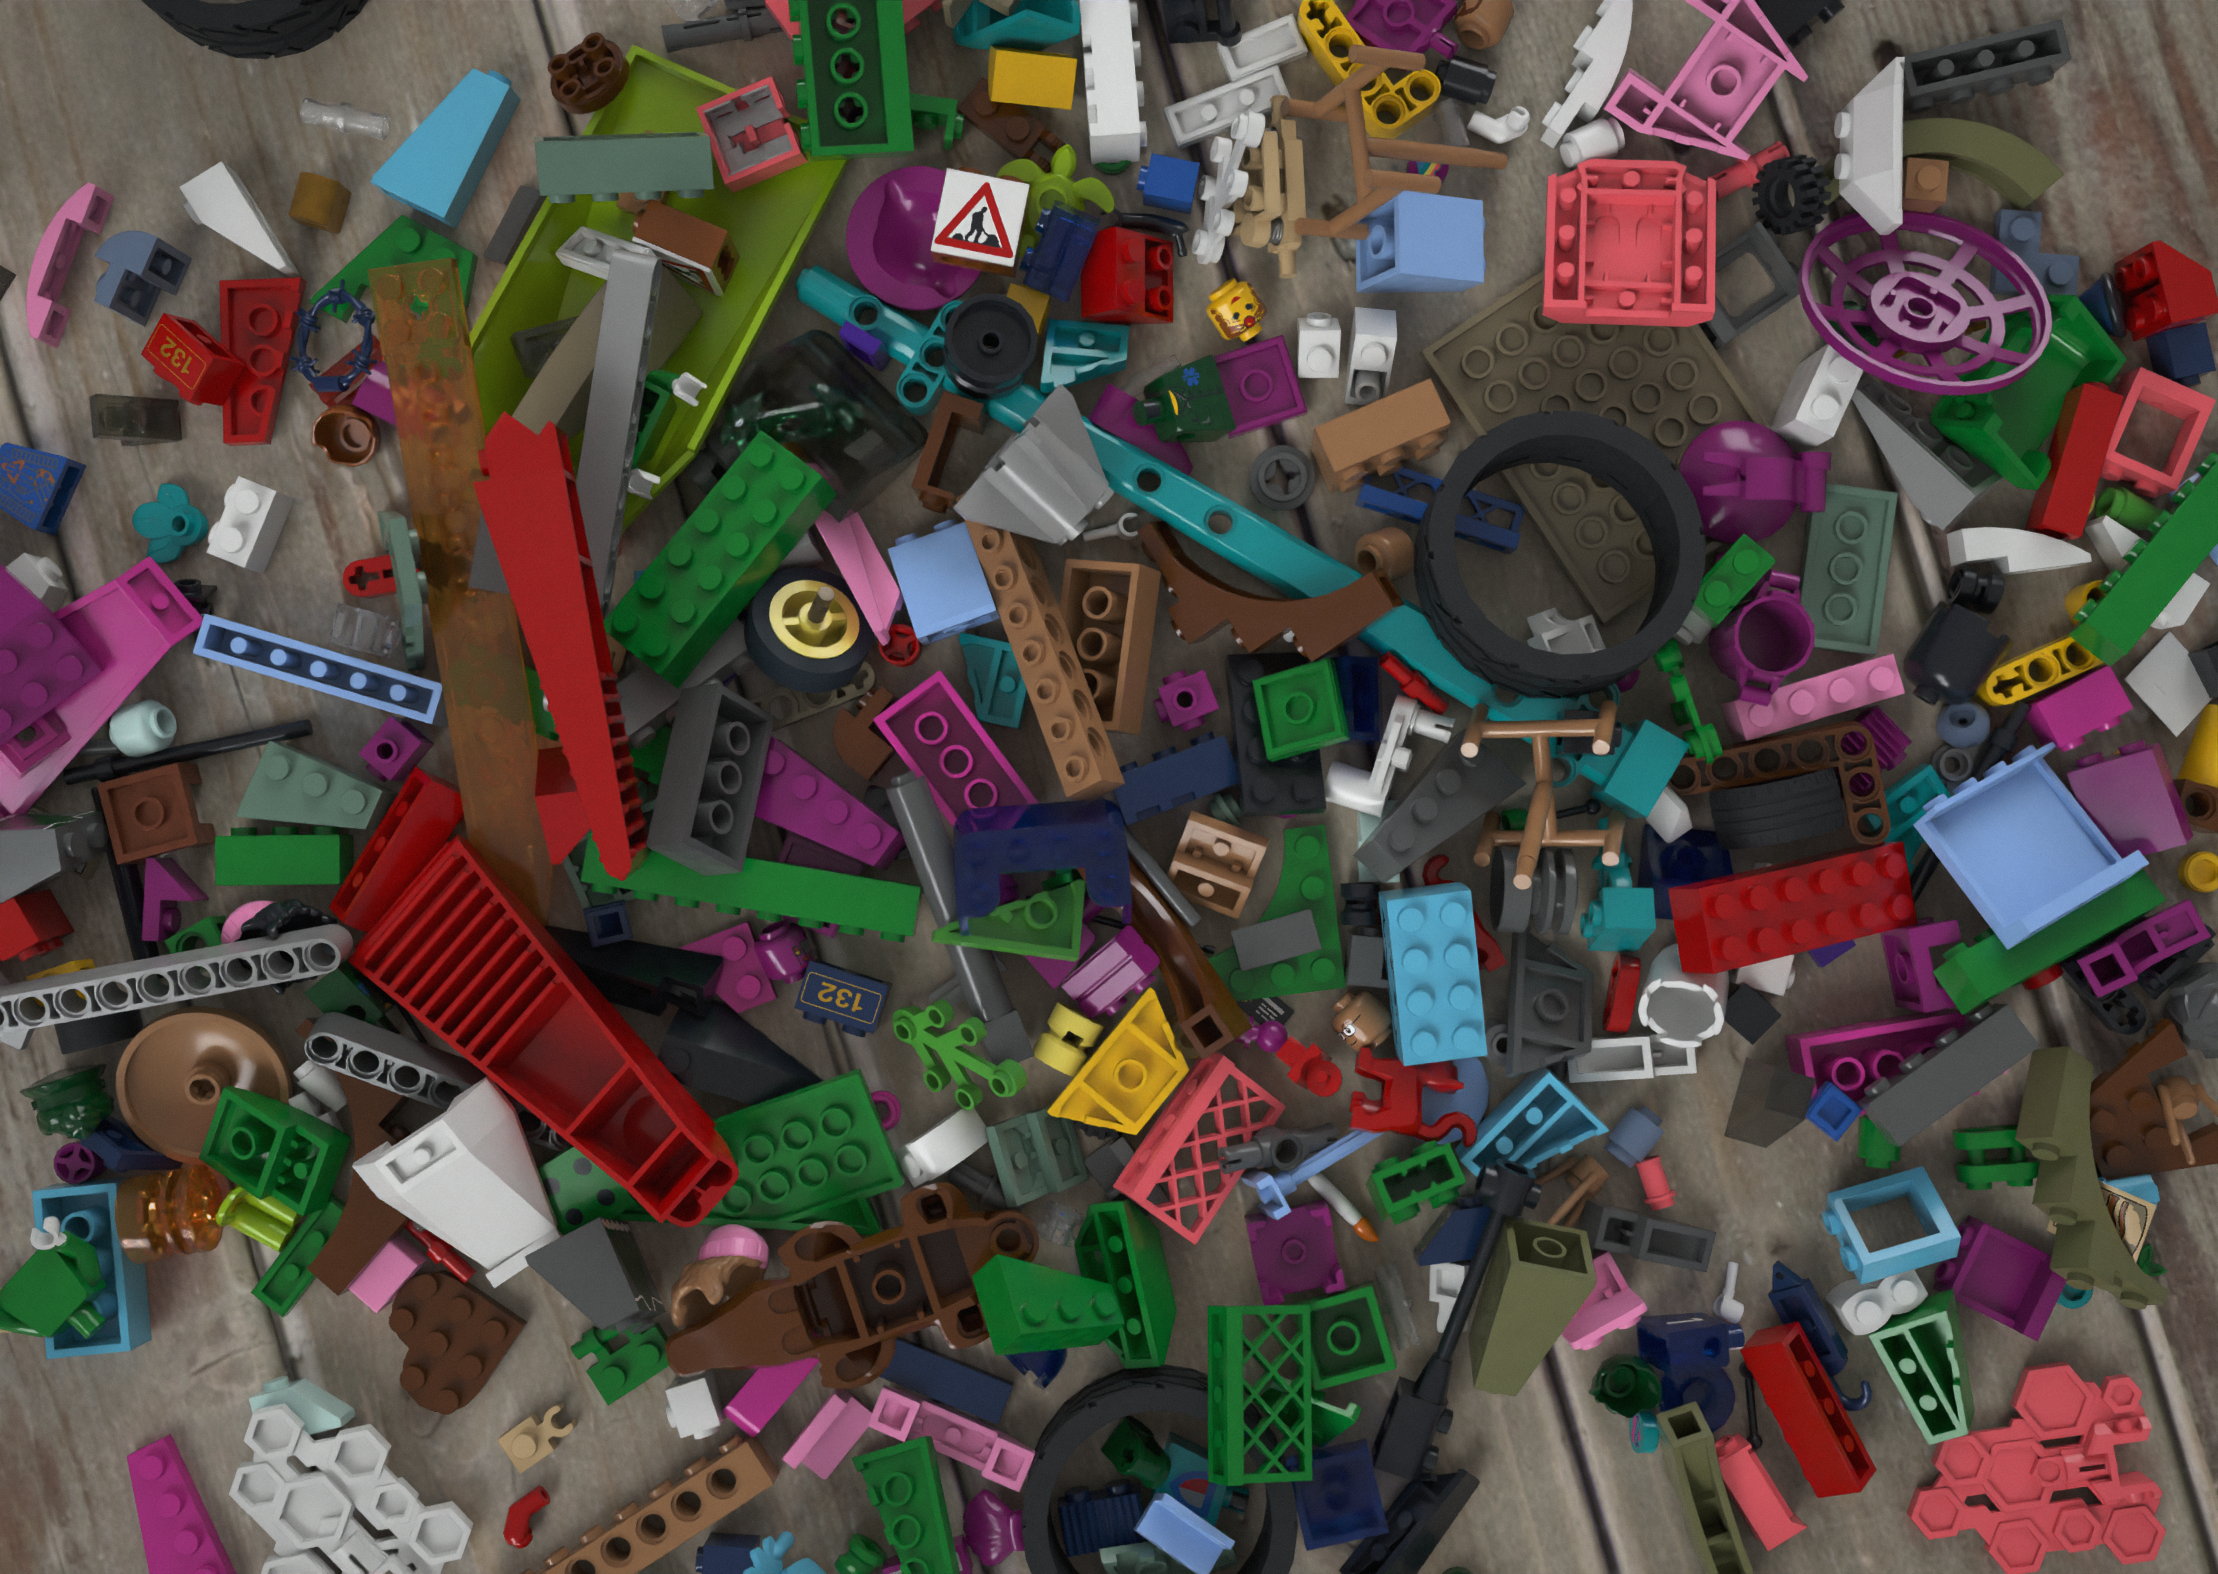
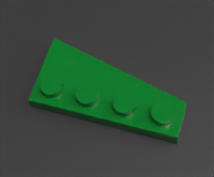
[852,1436,960,1574]

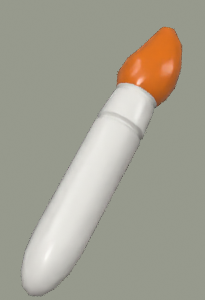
[1307,1172,1379,1242]

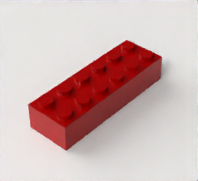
[1668,842,1917,974]

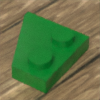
[1253,1376,1362,1448]

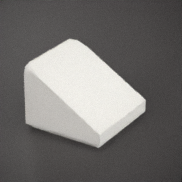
[1645,784,1693,843]

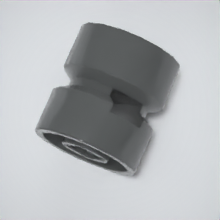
[684,425,744,495]

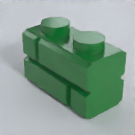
[1691,534,1776,629]

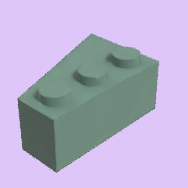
[235,741,398,830]

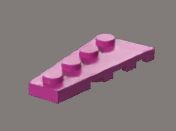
[127,1434,236,1574]

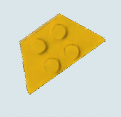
[1046,986,1189,1135]

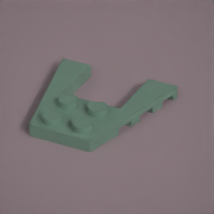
[377,510,429,672]

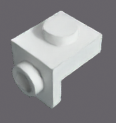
[1297,312,1341,378]

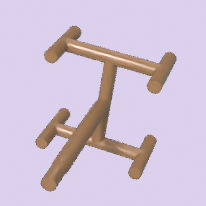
[1281,44,1508,240]
[1461,700,1626,890]

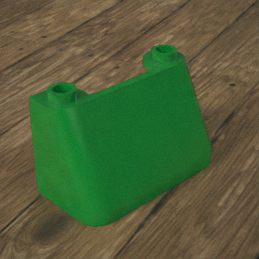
[1930,295,2127,490]

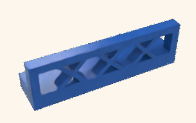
[1355,467,1525,554]

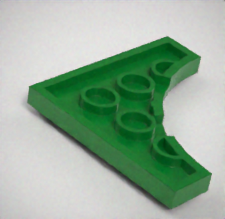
[1208,824,1346,1002]

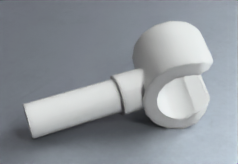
[1083,513,1138,542]
[1713,1262,1744,1324]

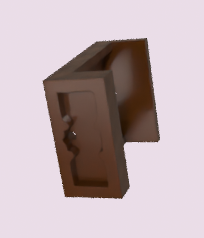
[912,391,988,514]

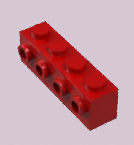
[329,766,472,933]
[1740,1321,1877,1498]

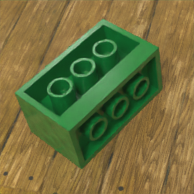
[788,0,914,161]

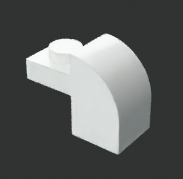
[895,1108,988,1188]

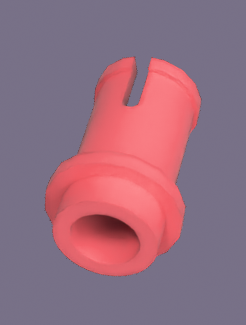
[1635,1155,1676,1211]

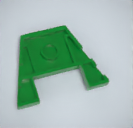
[309,214,478,382]

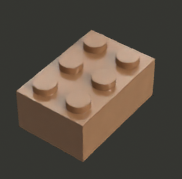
[1311,378,1451,494]

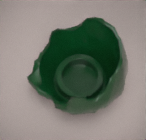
[1588,1354,1662,1418]

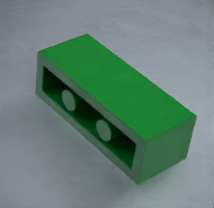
[215,826,354,886]

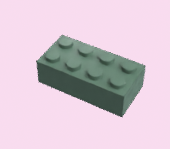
[534,131,714,203]

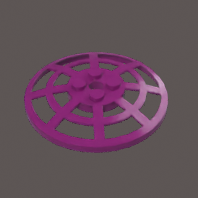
[1798,210,2052,395]

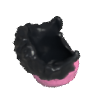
[221,899,338,995]

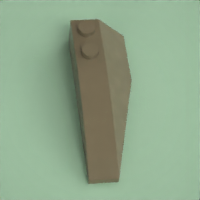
[512,266,703,443]

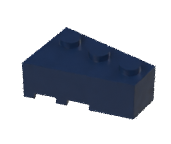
[1112,731,1238,826]

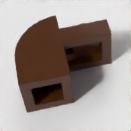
[833,686,898,782]

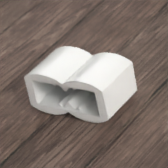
[1825,1269,1928,1335]

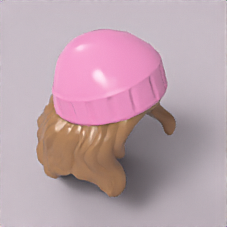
[670,1224,769,1329]

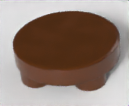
[547,32,629,114]

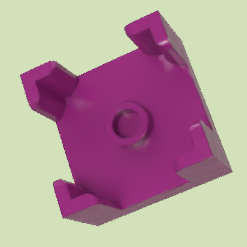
[1880,917,1961,1013]
[1244,1199,1346,1305]

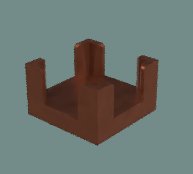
[97,763,216,864]

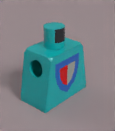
[1147,1431,1250,1527]

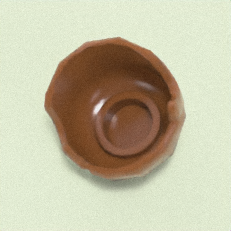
[311,404,381,467]

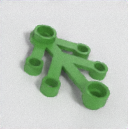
[892,999,1027,1111]

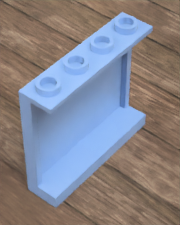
[1913,741,2149,950]

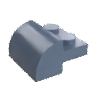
[94,230,192,327]

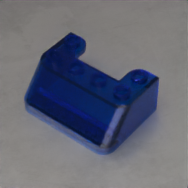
[954,799,1132,936]

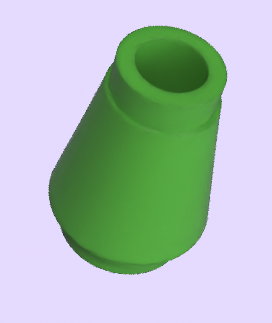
[2094,486,2162,532]

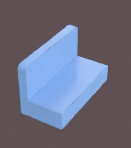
[1133,1493,1235,1574]

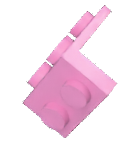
[1561,1250,1648,1350]

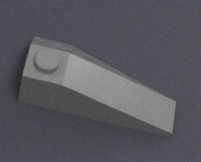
[1851,375,2003,531]

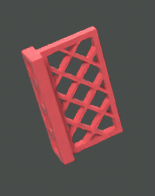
[1112,1052,1286,1245]

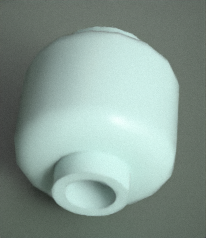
[109,699,177,758]

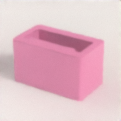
[349,1235,429,1314]

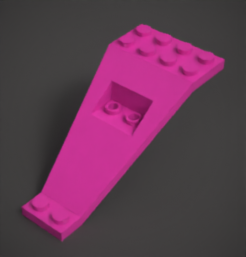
[0,556,203,818]

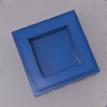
[1800,1081,1863,1142]

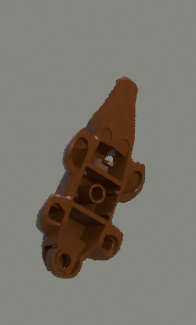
[665,1182,1039,1389]

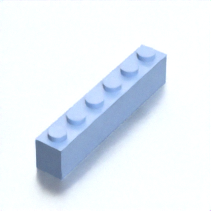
[193,614,457,727]

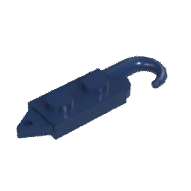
[1768,1261,1872,1411]

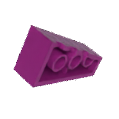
[754,735,906,871]

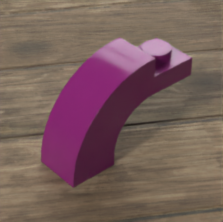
[2076,898,2211,998]

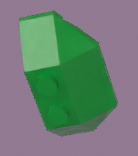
[1074,1199,1177,1369]

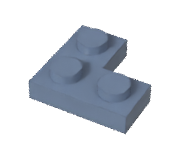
[1989,209,2080,296]

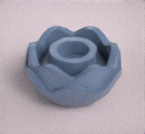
[1936,701,1991,749]

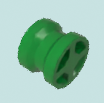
[834,1533,887,1574]

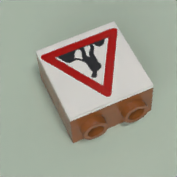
[931,167,1031,278]
[632,199,740,297]

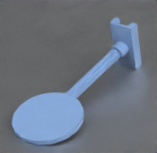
[1241,1056,1489,1220]

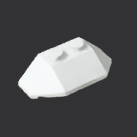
[1834,57,1905,235]

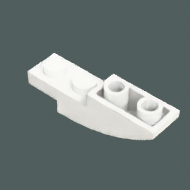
[1540,0,1633,149]

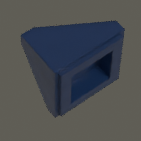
[583,899,633,948]

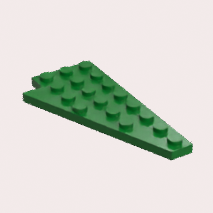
[613,1068,906,1235]

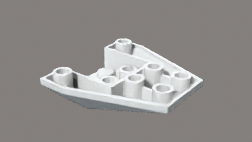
[352,1076,558,1270]

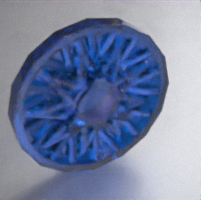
[1658,1357,1735,1433]

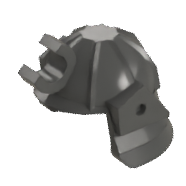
[2146,962,2218,1058]

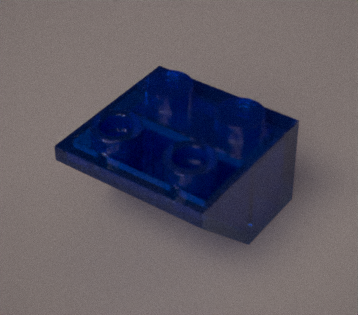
[1313,655,1384,746]

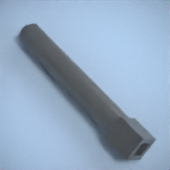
[885,770,1034,1066]

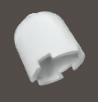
[1638,943,1730,1048]

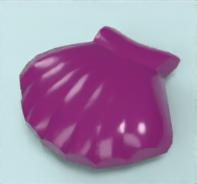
[963,1489,1025,1567]

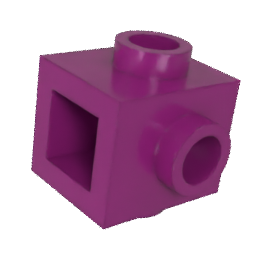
[1153,670,1219,733]

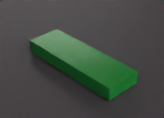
[251,1193,346,1317]

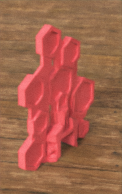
[1906,1361,2166,1574]

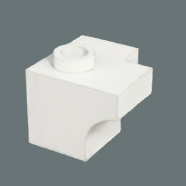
[1527,607,1606,654]

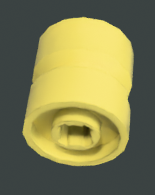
[1032,1001,1104,1077]

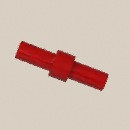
[1379,652,1449,715]
[404,1219,477,1283]

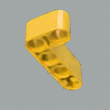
[1296,0,1441,139]
[1973,580,2104,707]

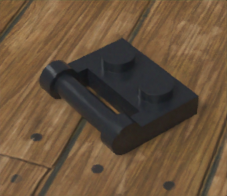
[1161,0,1242,47]

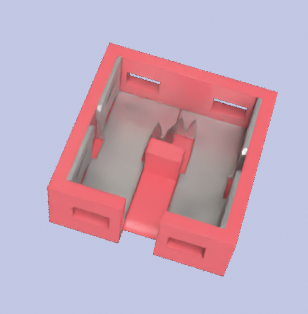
[696,76,808,193]

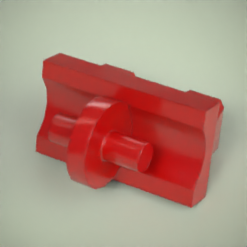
[1276,1036,1343,1097]

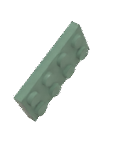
[1798,483,1898,656]

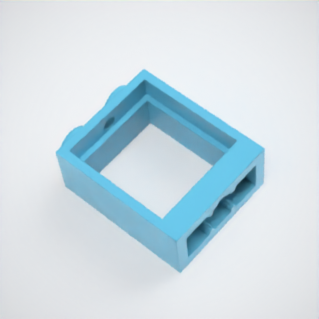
[1822,1166,1961,1285]

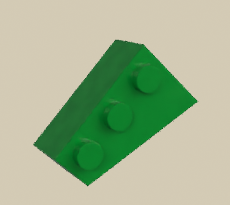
[972,1254,1125,1356]

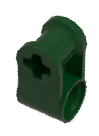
[1101,1415,1171,1490]

